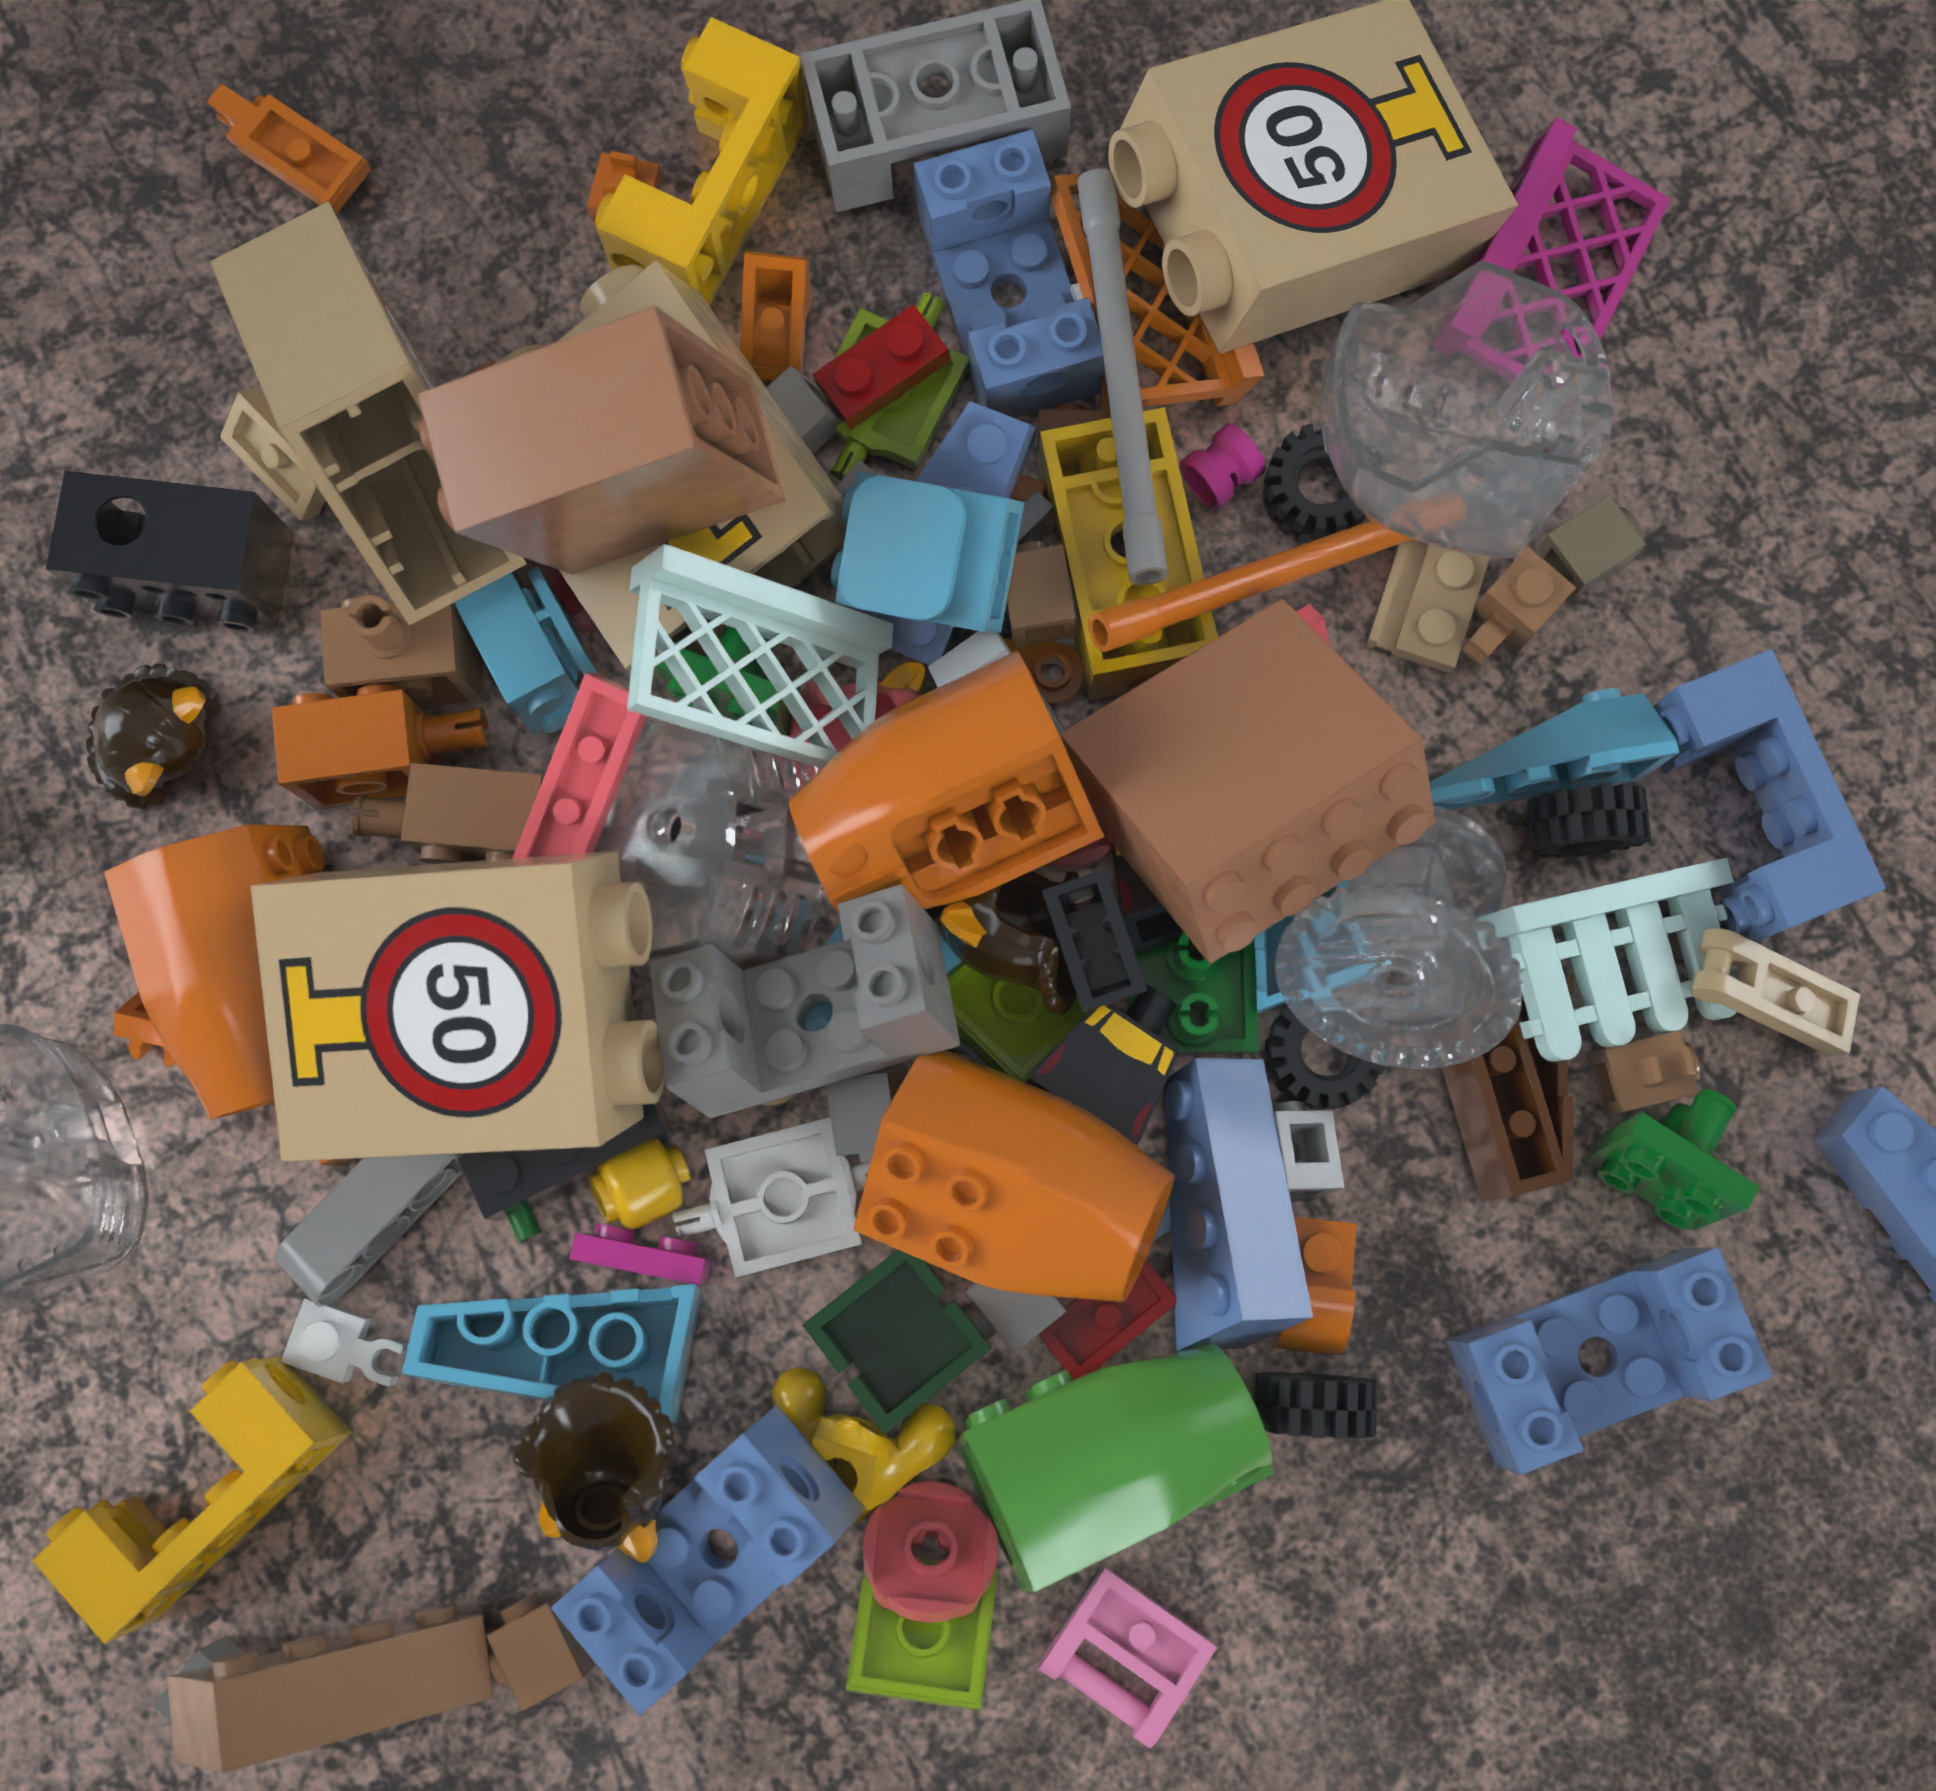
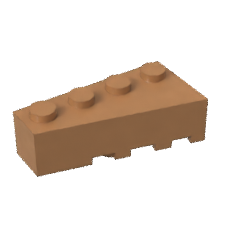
[167,1603,493,1773]

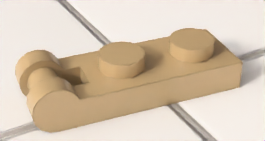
[1691,928,1860,1057]

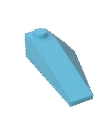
[1430,688,1679,814]

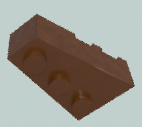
[1426,973,1574,1202]

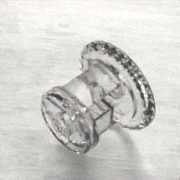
[1275,806,1524,1069]

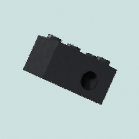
[46,471,294,633]

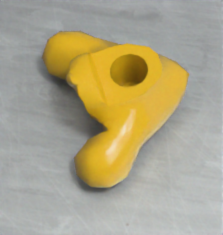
[771,1366,956,1526]

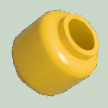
[588,1139,690,1230]

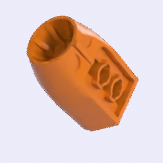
[788,651,1104,914]
[104,824,325,1121]
[853,1050,1174,1302]

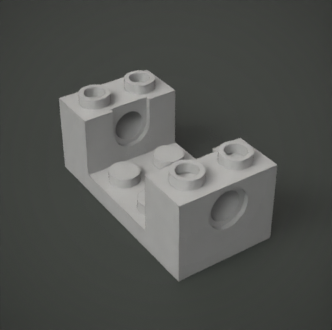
[800,0,1071,213]
[649,884,961,1119]

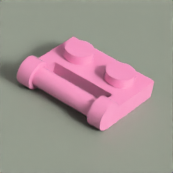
[1037,1565,1217,1748]

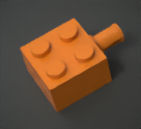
[271,684,490,810]

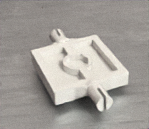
[673,1117,870,1278]

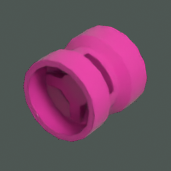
[1179,423,1266,511]

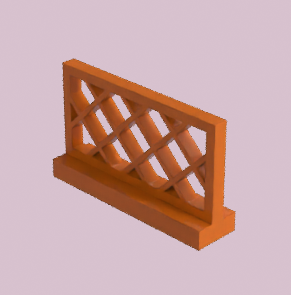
[1050,173,1265,407]

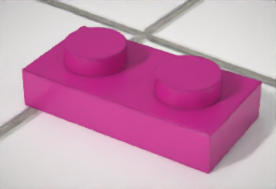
[569,1223,712,1285]

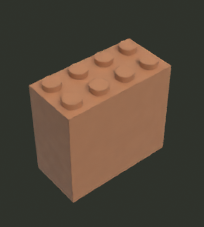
[417,306,786,574]
[1060,599,1436,964]

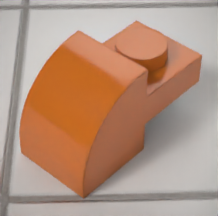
[1273,1217,1357,1355]

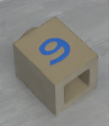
[1534,494,1646,603]

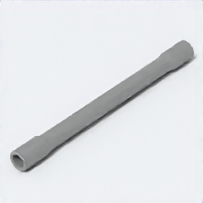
[1077,169,1168,585]

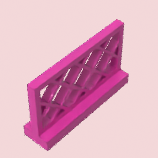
[1429,117,1671,408]

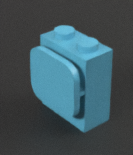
[831,472,1025,632]
[454,565,600,734]

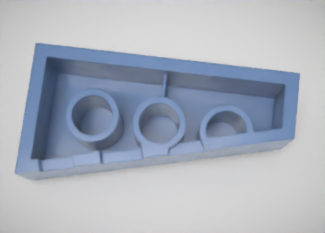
[833,401,1038,665]
[1164,1058,1313,1352]
[1813,1086,1936,1304]

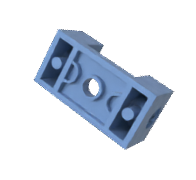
[914,129,1105,418]
[1653,649,1886,942]
[1446,1247,1773,1475]
[551,1405,866,1716]

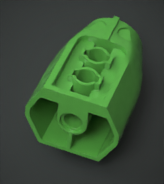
[956,1343,1274,1593]

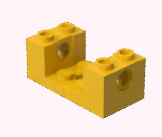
[595,17,809,307]
[1037,407,1218,701]
[32,1356,352,1644]

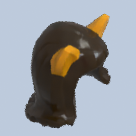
[86,663,219,809]
[940,871,1079,1015]
[513,1372,675,1563]

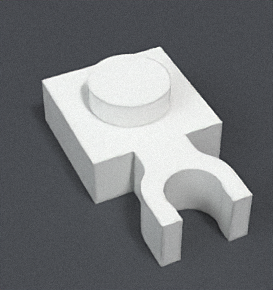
[281,1298,409,1387]

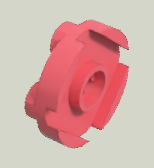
[863,1481,998,1622]

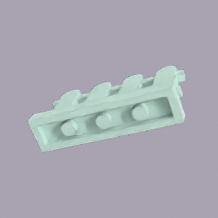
[1477,857,1740,1062]

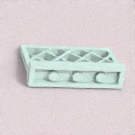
[627,544,893,768]

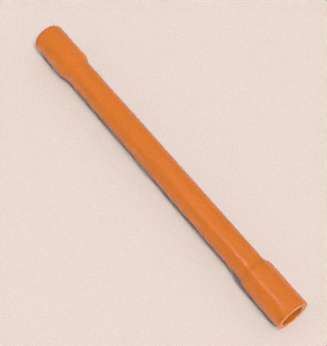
[1088,491,1464,652]

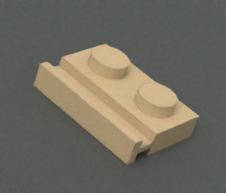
[1365,535,1491,674]

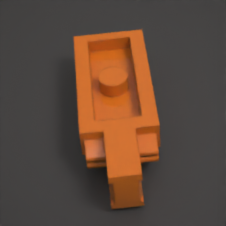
[207,83,371,214]

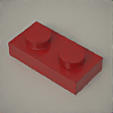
[812,304,951,430]
[1039,1259,1177,1380]

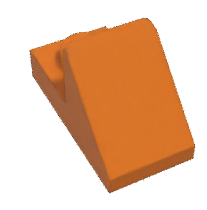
[740,251,812,381]

